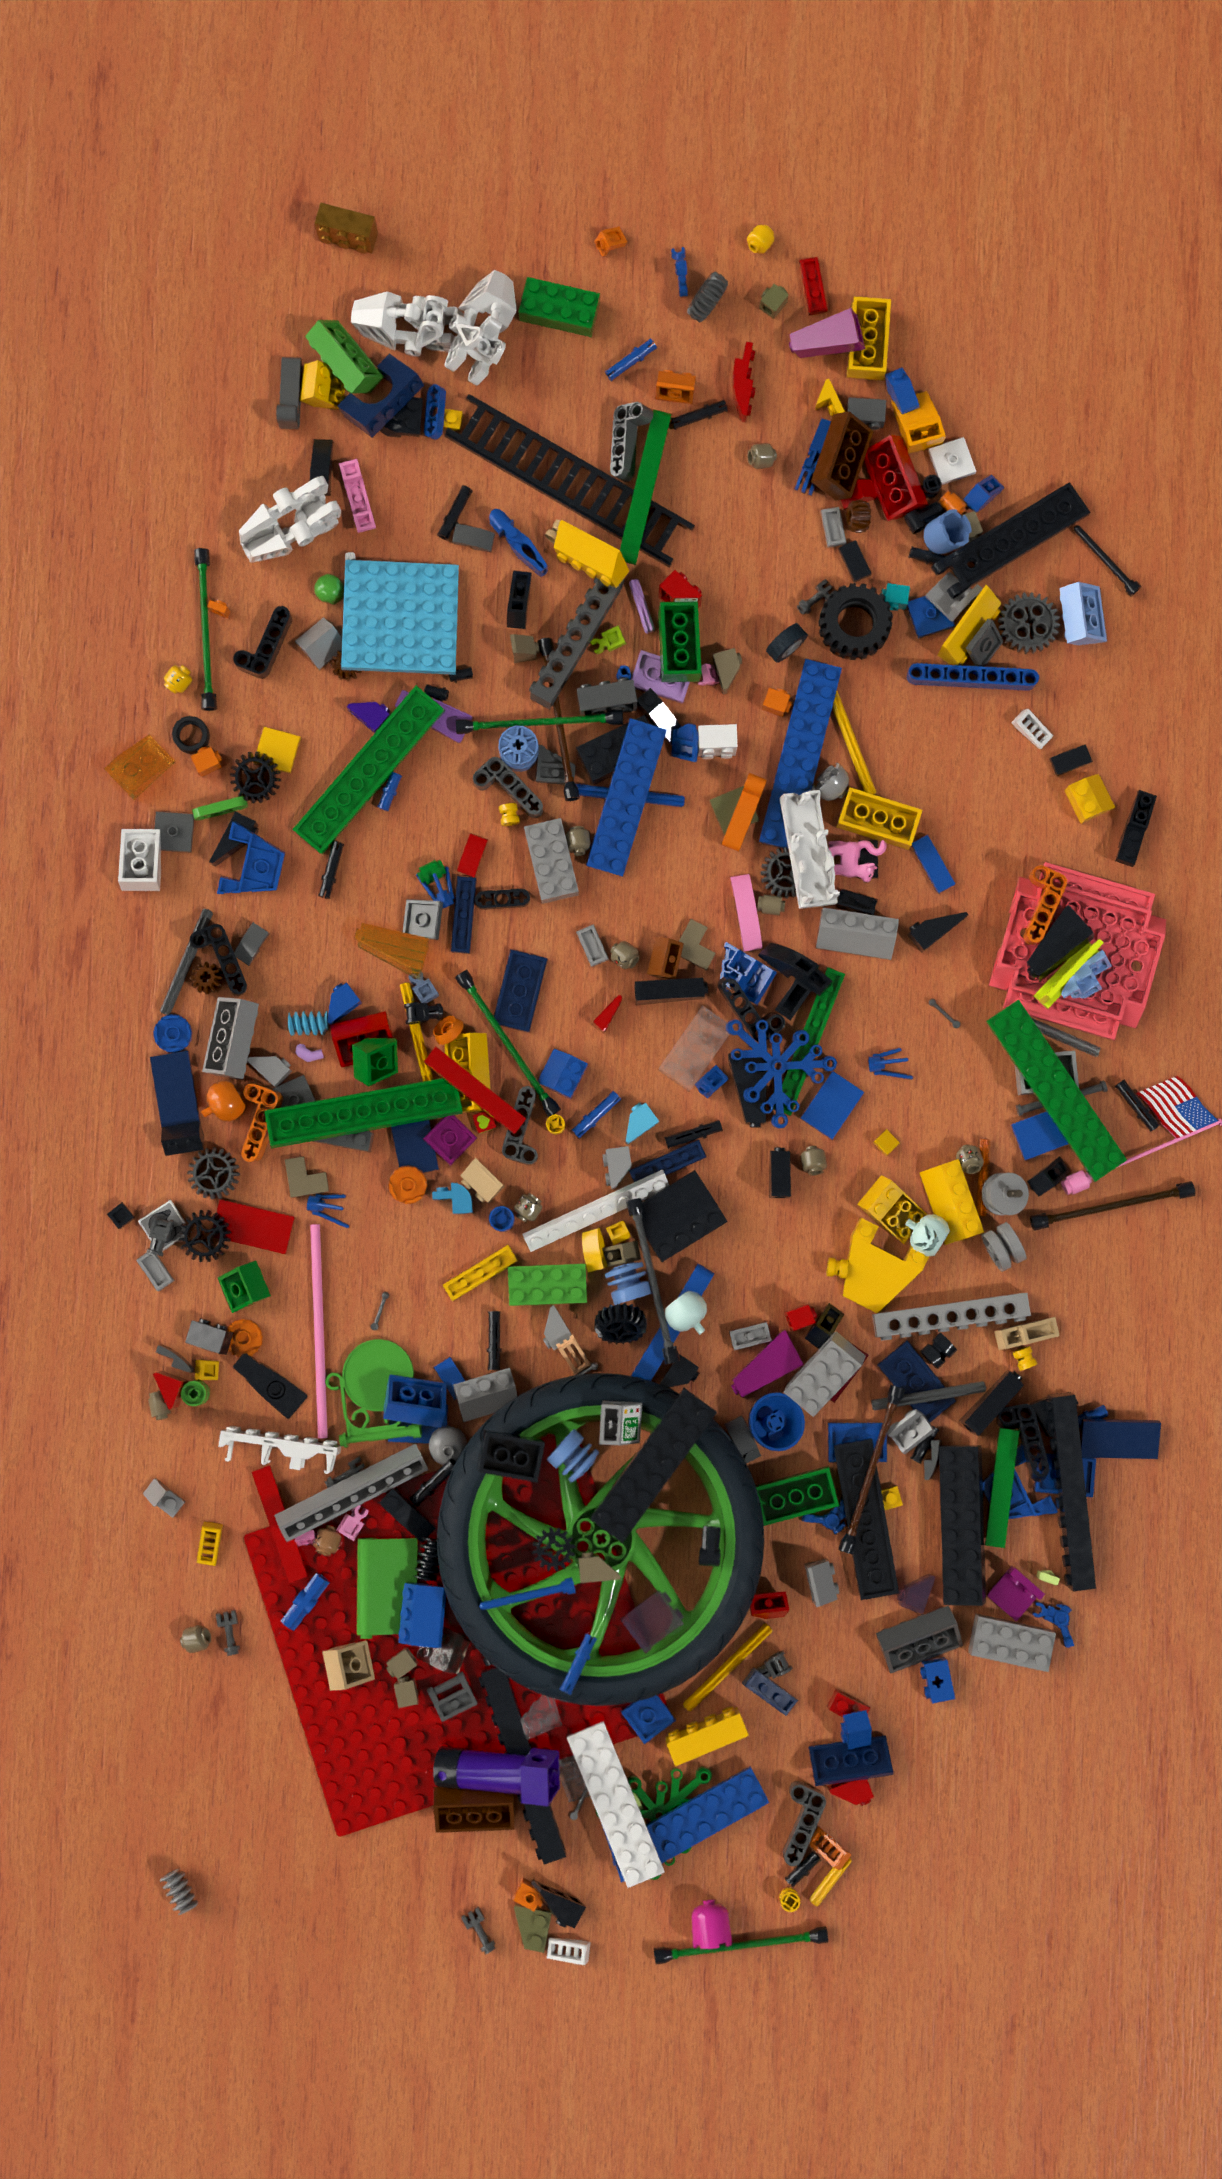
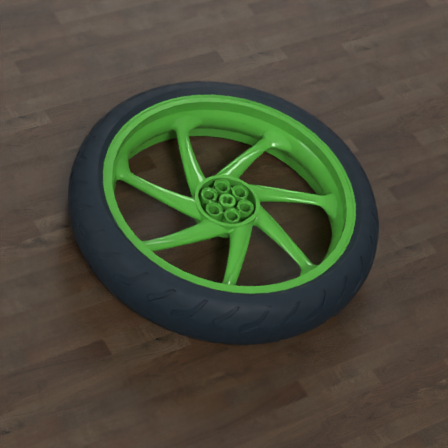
[437,1373,764,1706]

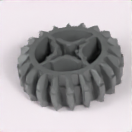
[687,272,728,322]
[760,847,796,899]
[187,1147,240,1200]

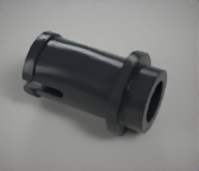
[449,667,473,683]
[424,684,449,702]

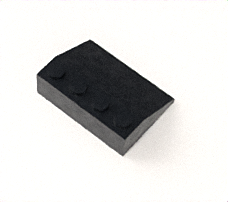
[642,1170,728,1262]

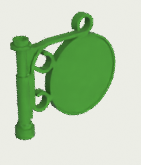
[325,1339,422,1448]

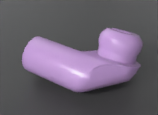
[296,1044,324,1062]

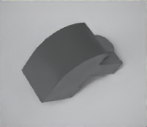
[725,1416,761,1463]

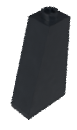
[1027,905,1094,981]
[634,978,708,1005]
[728,1053,767,1128]
[959,1371,1024,1436]

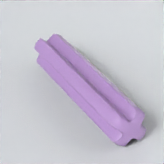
[629,579,655,634]

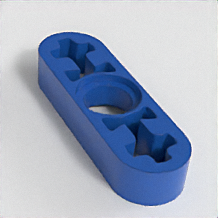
[424,384,446,440]

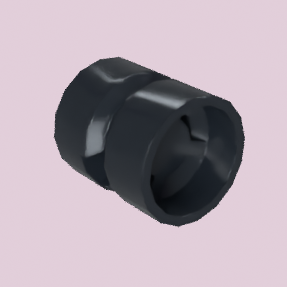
[920,1333,957,1369]

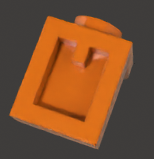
[595,226,627,257]

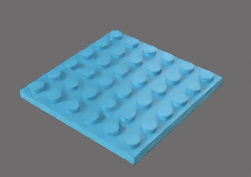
[341,560,459,675]

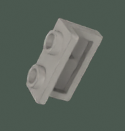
[887,1409,935,1454]

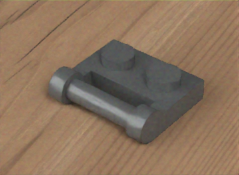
[427,1671,478,1722]

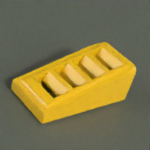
[196,1521,223,1566]

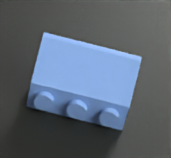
[1060,582,1107,645]

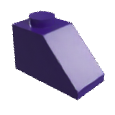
[347,702,390,734]

